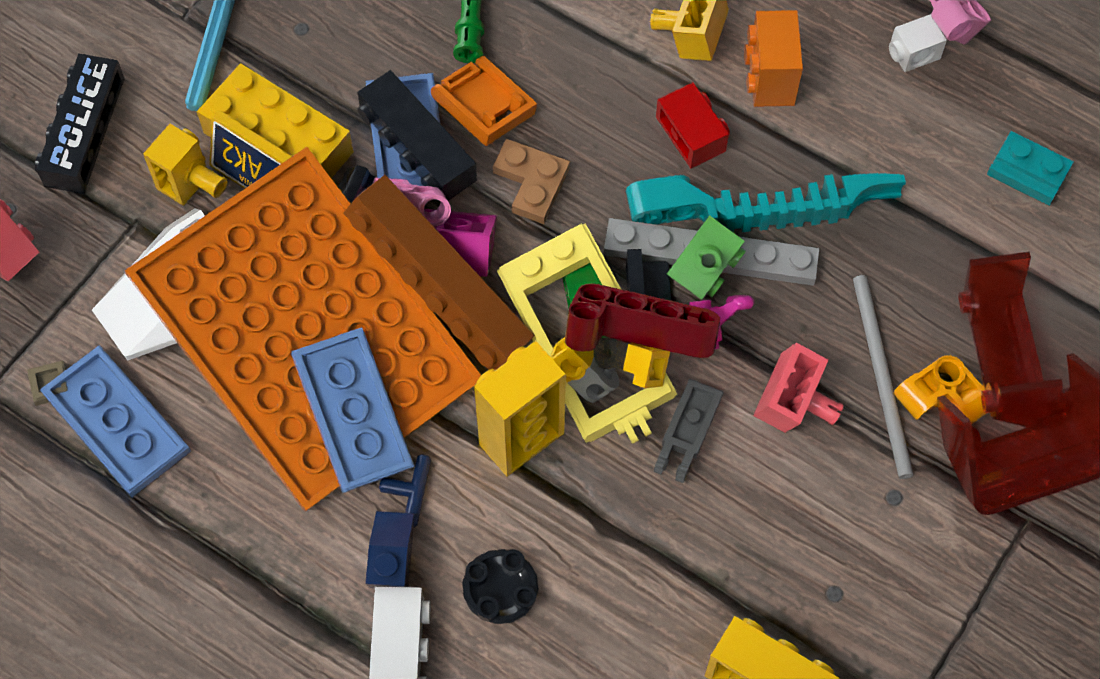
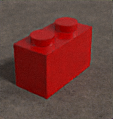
[656,82,730,169]

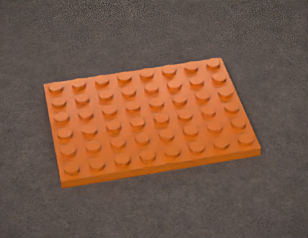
[125,147,481,512]

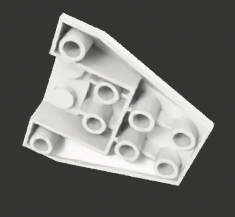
[92,208,205,361]

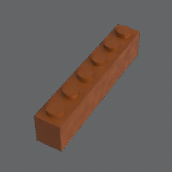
[343,174,535,370]

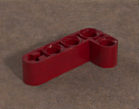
[565,283,720,358]

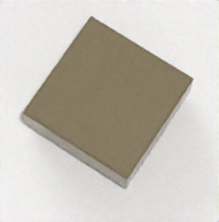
[27,360,68,406]

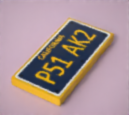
[209,110,292,188]

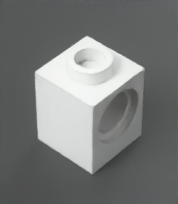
[889,14,947,72]

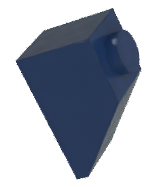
[365,511,415,588]

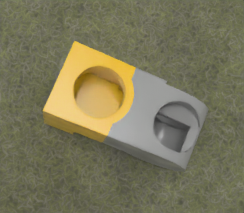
[550,337,619,403]

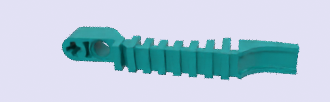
[626,174,906,233]

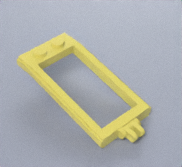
[497,223,678,444]

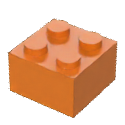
[744,10,803,107]

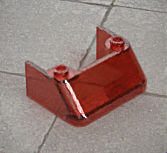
[958,251,1063,429]
[937,353,1100,515]

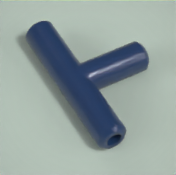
[379,454,431,528]

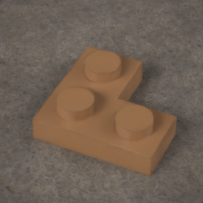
[493,139,570,224]

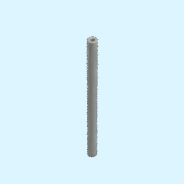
[853,275,913,479]

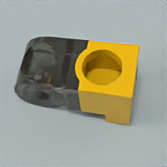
[594,337,670,388]

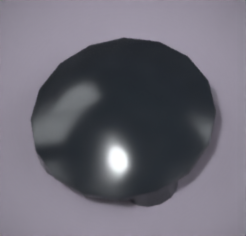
[462,549,539,624]

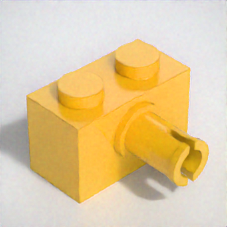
[650,0,729,61]
[143,123,228,206]

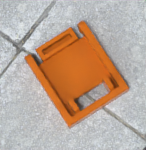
[431,56,537,146]

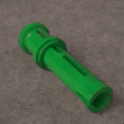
[453,0,485,63]

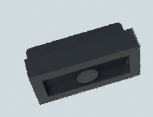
[626,249,671,301]

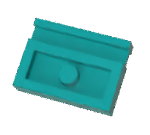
[987,131,1074,206]

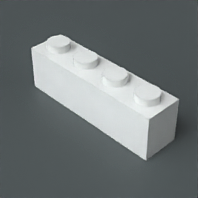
[369,587,431,679]

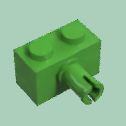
[667,215,746,300]

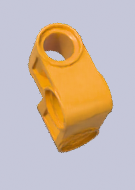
[893,355,995,428]

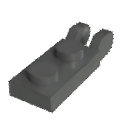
[654,378,724,483]

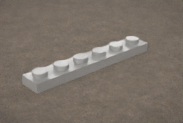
[603,218,819,286]

